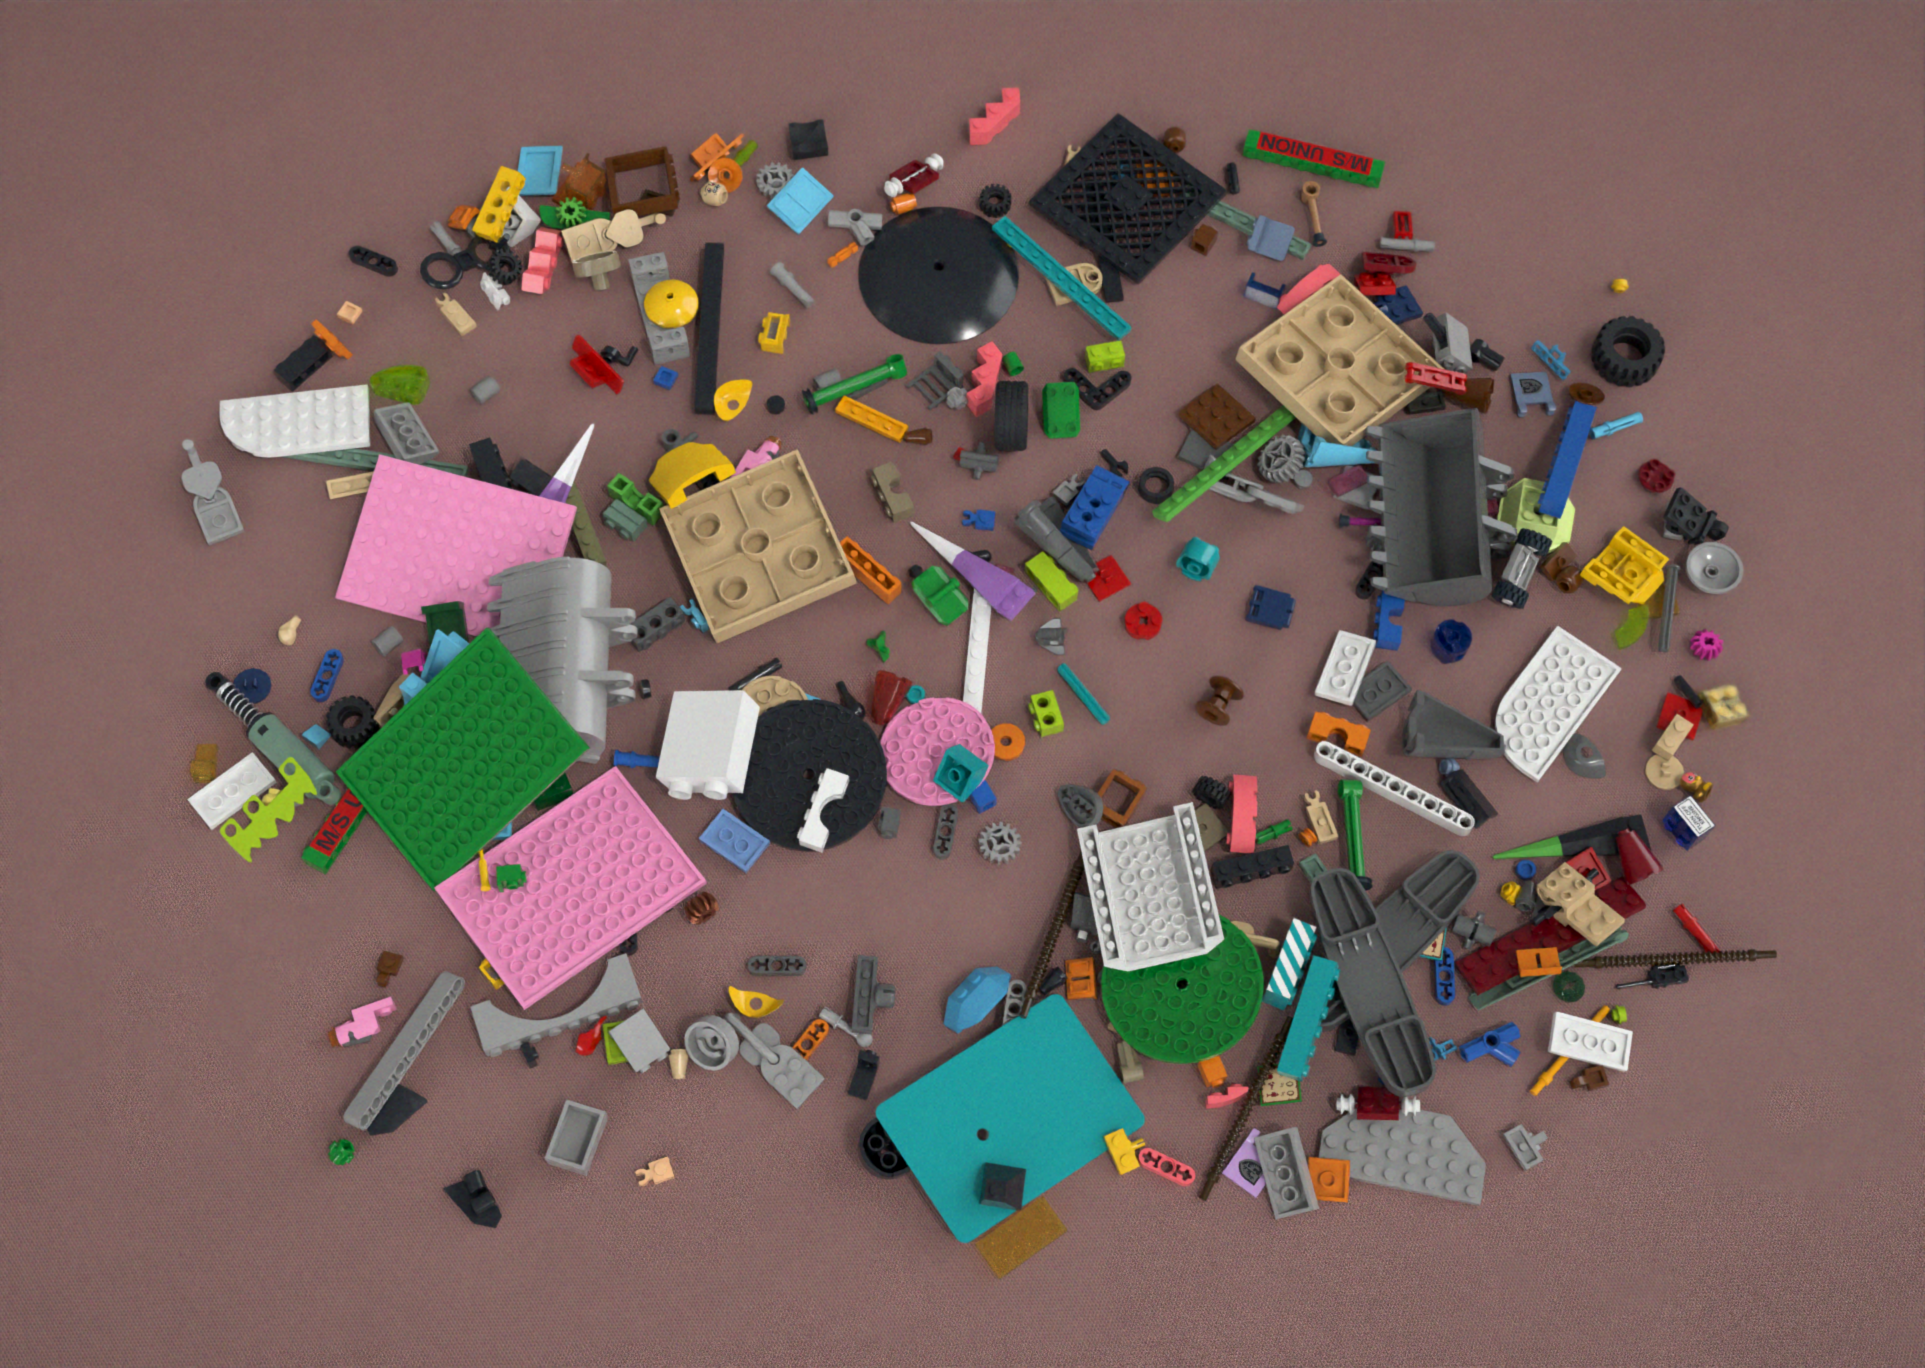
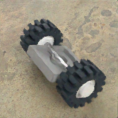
[1492,528,1553,609]

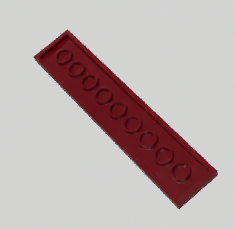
[1455,876,1646,996]

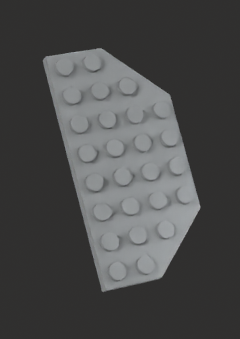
[1318,1108,1486,1206]

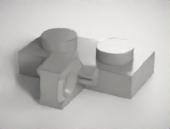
[1503,1124,1548,1171]

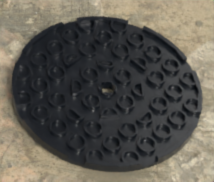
[733,699,887,852]

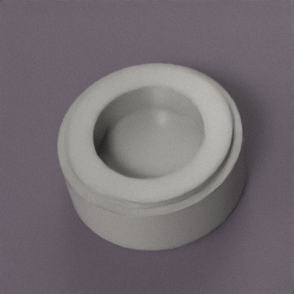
[1293,470,1313,489]

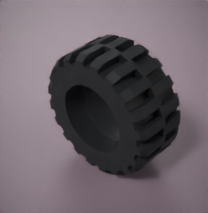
[1591,316,1665,387]

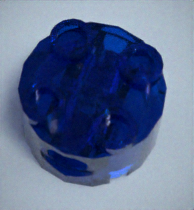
[1430,619,1472,664]

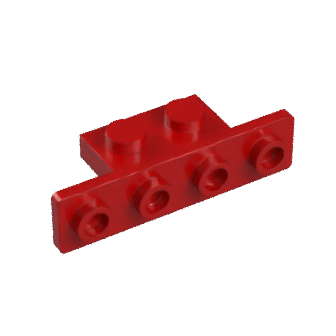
[569,334,624,394]

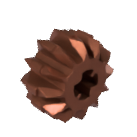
[684,892,719,925]

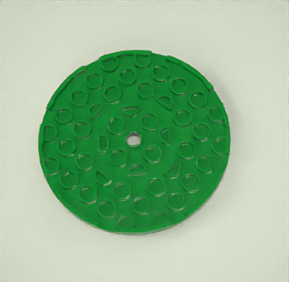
[1101,914,1264,1064]

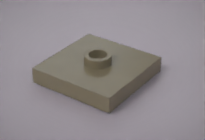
[1195,803,1230,852]

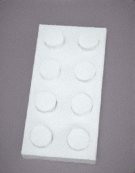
[1315,630,1376,706]
[187,752,277,830]
[1548,1012,1633,1072]

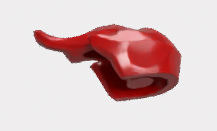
[575,1016,607,1056]

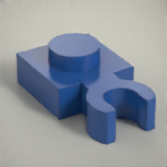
[962,509,995,531]

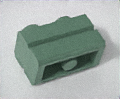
[603,499,648,541]

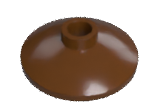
[1568,383,1605,405]

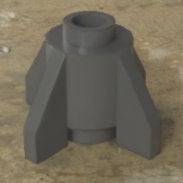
[1035,617,1068,655]

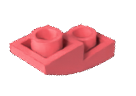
[1206,1084,1248,1109]

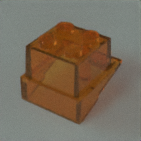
[552,153,606,210]

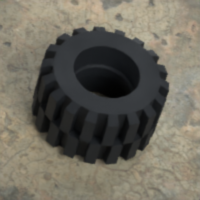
[326,695,379,749]

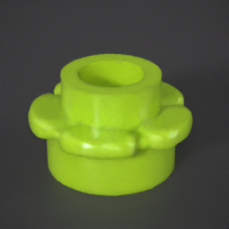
[1611,1005,1627,1024]

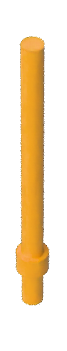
[1530,1005,1610,1096]

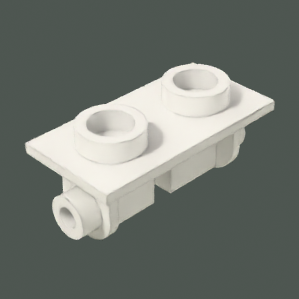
[480,272,510,311]

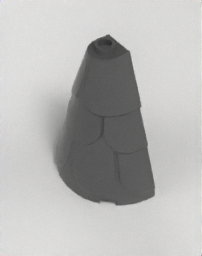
[1013,497,1099,583]
[1402,690,1506,760]

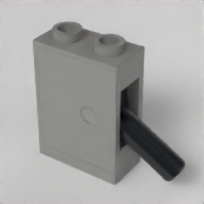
[1423,312,1473,374]

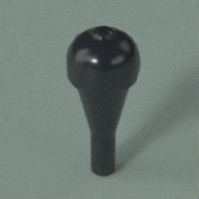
[837,681,866,720]

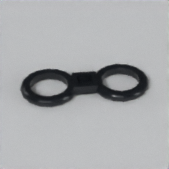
[420,236,511,290]

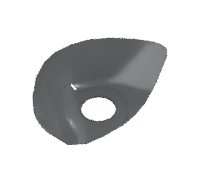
[1563,733,1606,778]

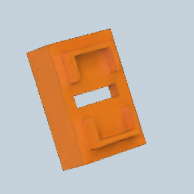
[447,205,480,230]
[1516,947,1562,977]
[1065,957,1097,1000]

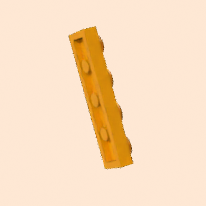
[835,395,908,443]

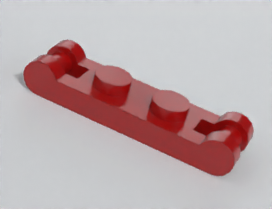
[1405,362,1467,395]

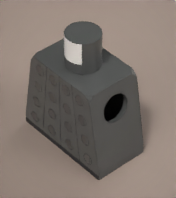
[1071,892,1098,943]

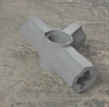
[828,209,882,246]

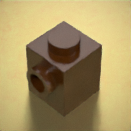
[1191,224,1218,256]

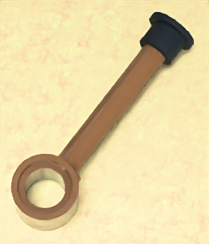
[1300,181,1327,247]

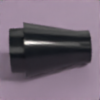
[1039,966,1068,995]

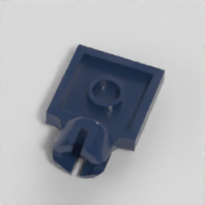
[1373,285,1423,325]

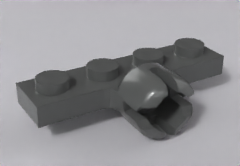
[852,955,896,1034]

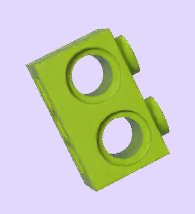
[1028,690,1064,737]

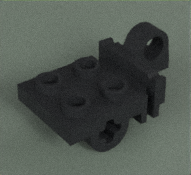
[1663,487,1729,545]

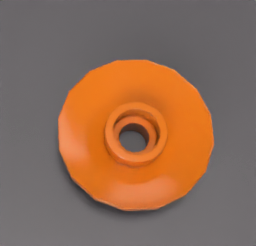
[708,158,743,193]

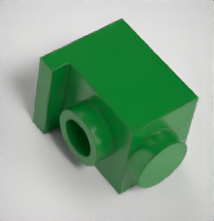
[496,864,527,893]

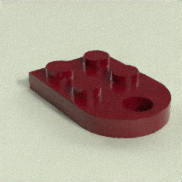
[1361,251,1417,275]

